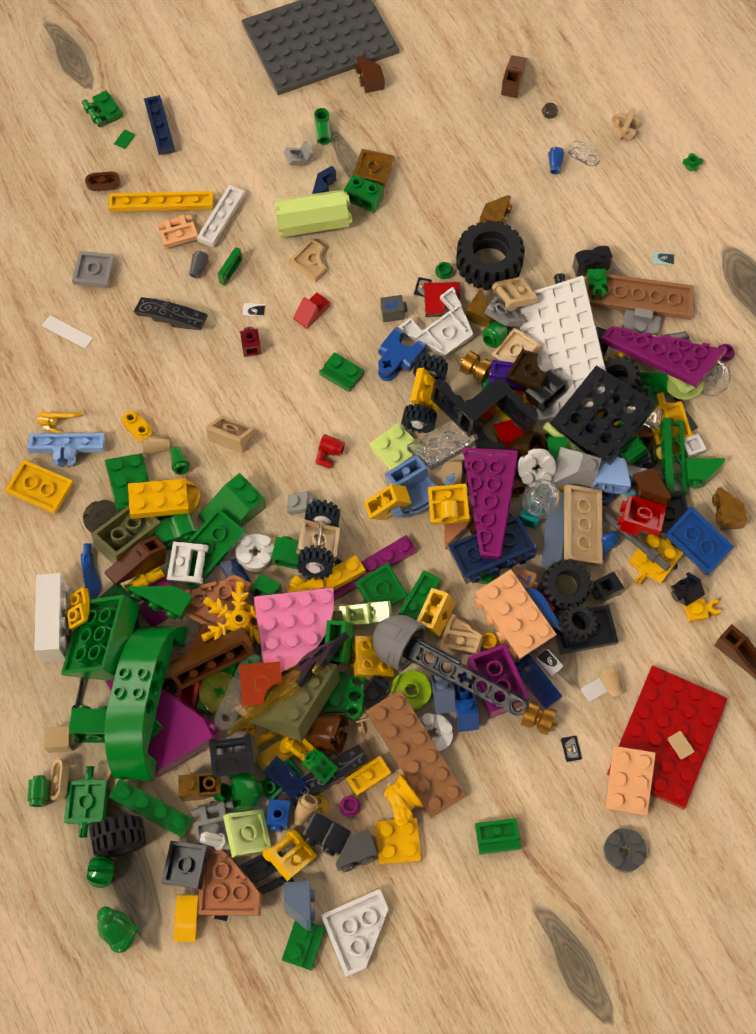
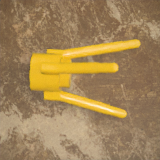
[38,411,82,433]

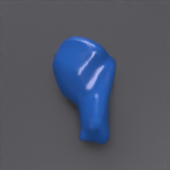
[601,531,620,560]

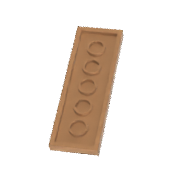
[585,273,694,320]
[366,689,466,818]

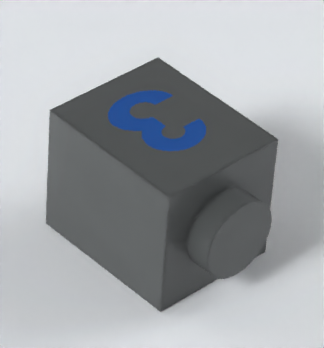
[380,295,408,322]

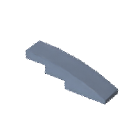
[541,491,564,568]

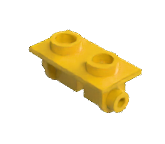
[281,737,322,761]

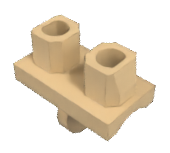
[611,107,641,141]

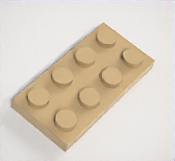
[564,484,603,566]

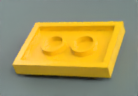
[4,460,74,515]
[128,478,189,519]

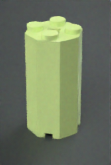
[274,189,352,238]

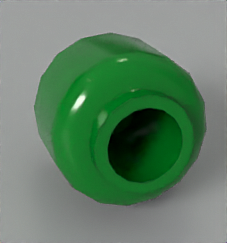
[482,321,509,348]

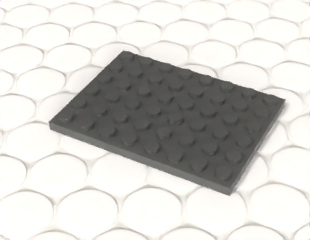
[241,0,399,95]

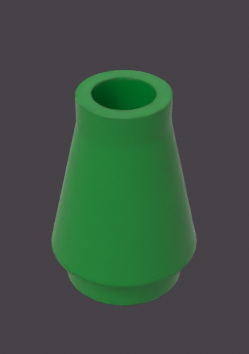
[170,446,190,475]

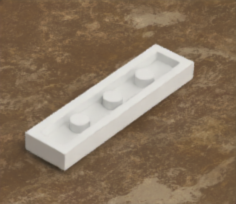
[197,185,245,247]

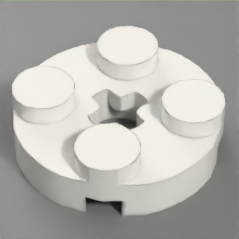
[517,449,556,485]
[236,534,274,572]
[419,713,453,753]

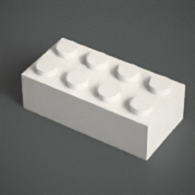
[34,573,72,663]

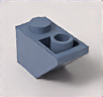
[429,671,456,714]
[284,881,315,931]

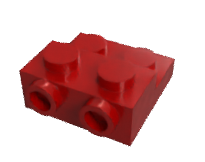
[617,494,666,537]

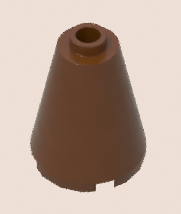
[305,714,348,756]

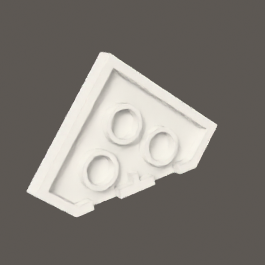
[321,889,388,978]

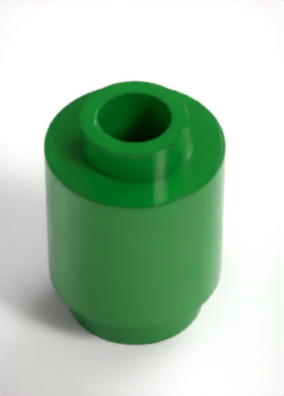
[27,775,50,807]

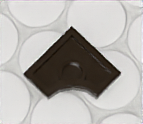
[505,349,548,392]

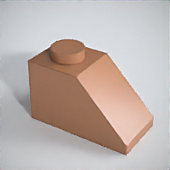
[444,513,471,550]

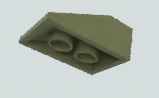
[91,505,161,564]

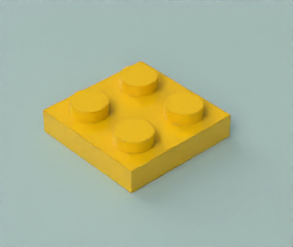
[375,818,421,865]

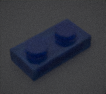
[263,756,308,800]

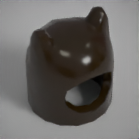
[510,432,547,464]

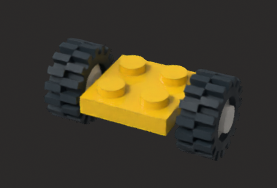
[401,354,448,433]

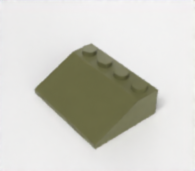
[248,662,340,742]

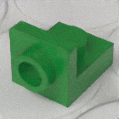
[301,748,339,784]

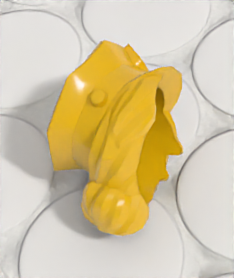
[384,773,423,826]

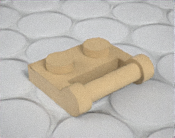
[492,277,538,311]

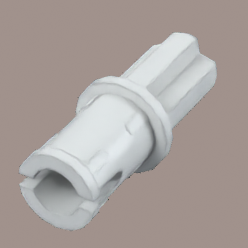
[200,832,231,851]

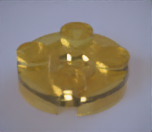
[199,672,240,714]

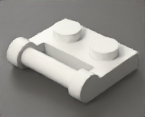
[167,542,209,585]

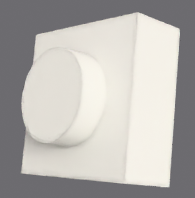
[684,434,707,458]

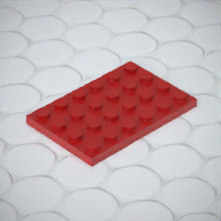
[606,665,728,810]

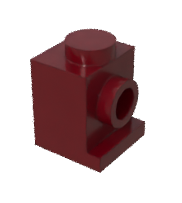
[240,327,262,357]

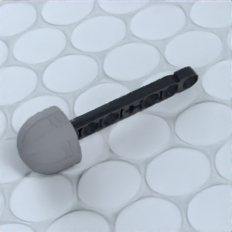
[373,615,529,716]

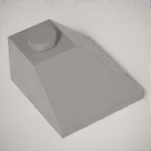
[550,447,602,488]

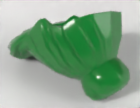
[97,906,140,953]

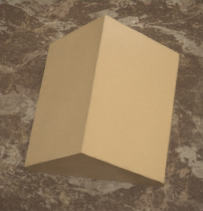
[206,416,254,454]

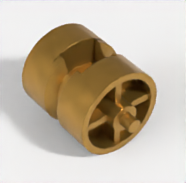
[459,350,492,383]
[519,700,559,735]

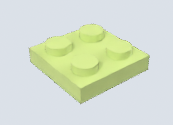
[369,422,422,470]
[223,809,272,858]

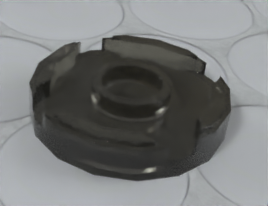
[83,500,119,533]

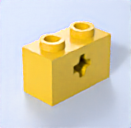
[364,484,411,521]
[417,588,456,637]

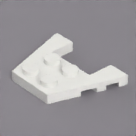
[398,287,473,358]

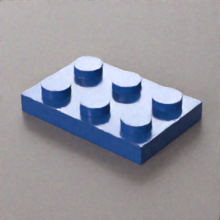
[664,506,734,575]

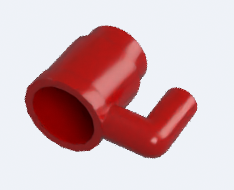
[315,434,345,469]

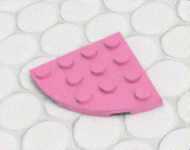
[254,588,334,673]

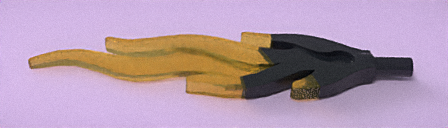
[228,631,350,736]

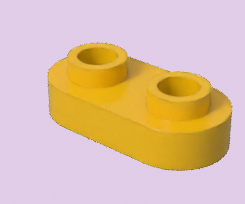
[122,411,153,443]

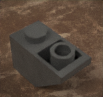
[336,829,377,873]

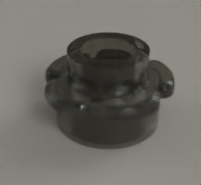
[542,103,558,119]

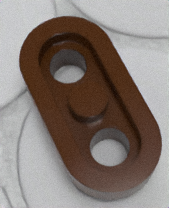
[85,171,121,191]

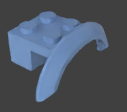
[385,455,455,518]

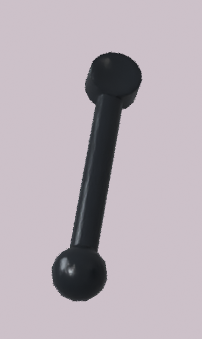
[72,678,86,708]

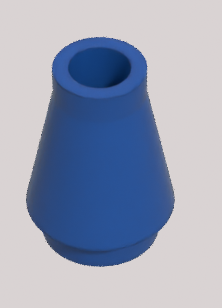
[548,147,565,174]

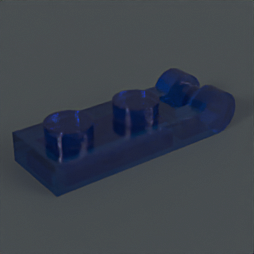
[514,654,562,708]

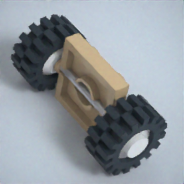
[296,499,340,580]

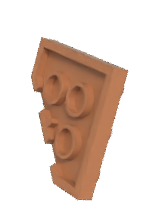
[185,575,253,634]
[197,849,262,916]

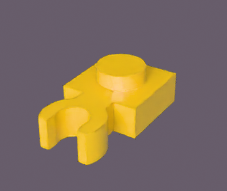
[684,599,722,623]

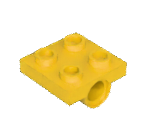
[428,483,470,525]
[349,636,394,679]

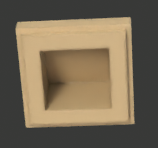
[442,461,462,485]

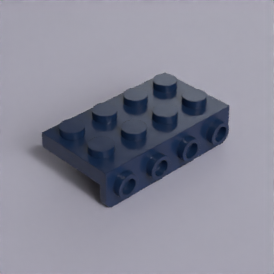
[448,515,538,584]

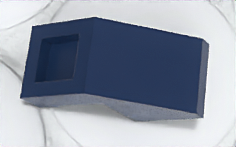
[312,166,337,194]

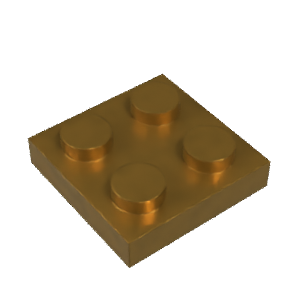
[353,149,395,187]

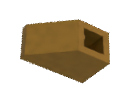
[479,195,513,225]
[712,487,747,530]
[178,773,221,801]

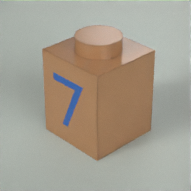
[513,566,539,590]

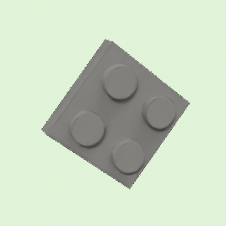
[72,251,115,288]

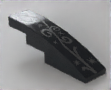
[134,297,208,330]
[285,744,369,807]

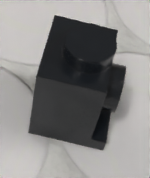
[591,572,624,603]
[671,572,705,606]

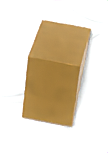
[466,289,493,328]

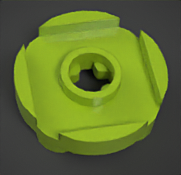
[391,670,431,712]

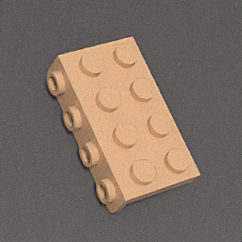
[473,569,557,662]

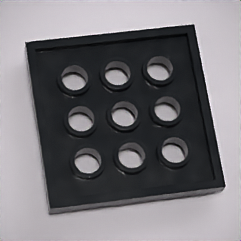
[550,365,658,465]

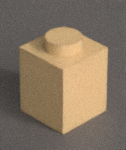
[44,726,76,753]

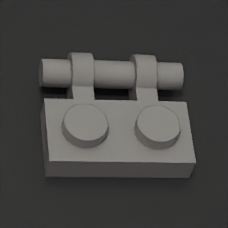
[191,800,234,844]

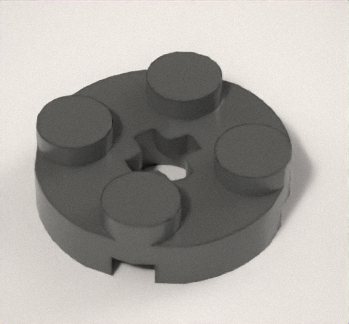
[603,829,647,873]

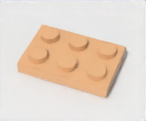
[605,746,656,816]

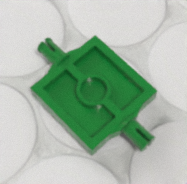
[64,766,110,838]

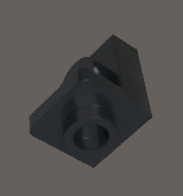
[358,675,389,708]

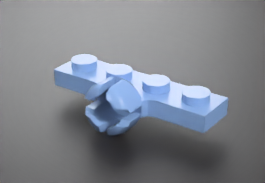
[27,433,106,467]

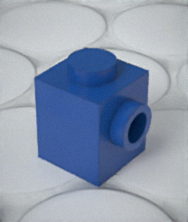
[266,799,292,833]

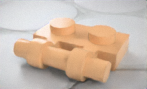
[157,214,198,249]

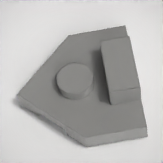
[484,297,523,327]
[622,308,661,336]

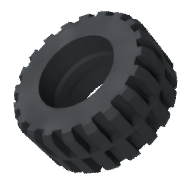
[456,220,525,290]

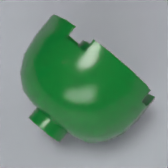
[228,772,263,812]

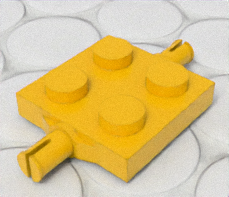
[647,392,692,455]
[628,534,683,586]

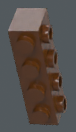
[170,626,253,690]

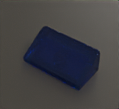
[219,558,253,593]

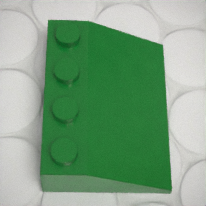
[61,595,140,680]

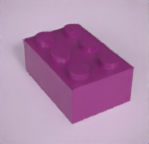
[467,643,529,719]

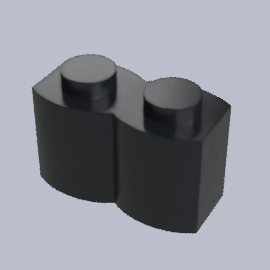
[572,246,613,277]
[525,369,569,412]
[302,812,351,857]

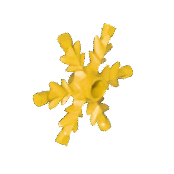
[201,581,260,644]

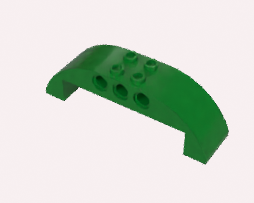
[105,626,188,781]

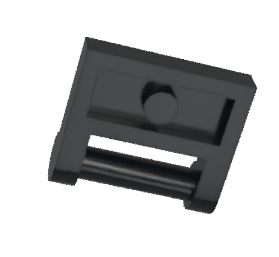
[209,734,255,777]
[240,851,294,895]

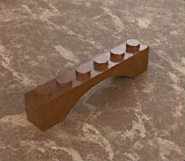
[714,624,756,679]

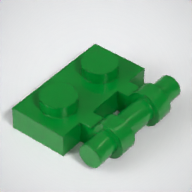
[82,90,124,127]

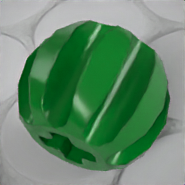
[86,856,115,888]

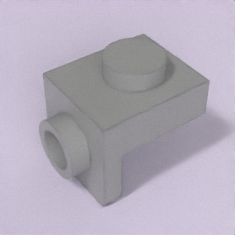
[284,141,313,165]
[287,491,318,515]

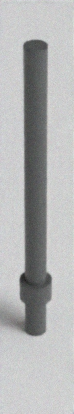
[602,508,671,571]

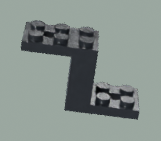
[431,377,539,438]

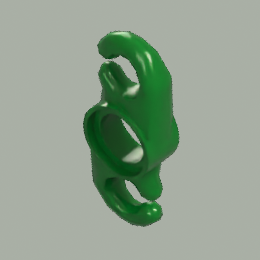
[344,674,366,720]

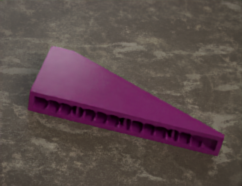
[105,680,220,777]

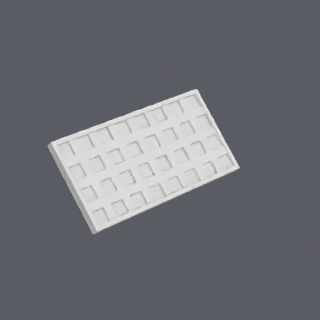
[516,276,613,424]

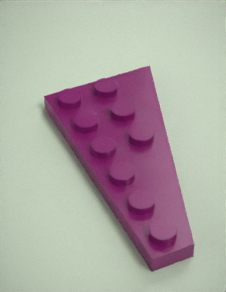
[601,326,727,388]
[462,447,519,559]

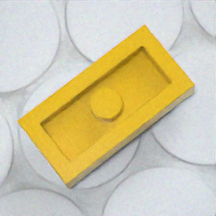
[346,756,392,797]

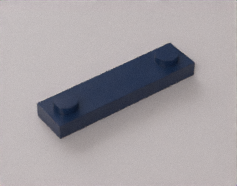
[144,95,175,155]

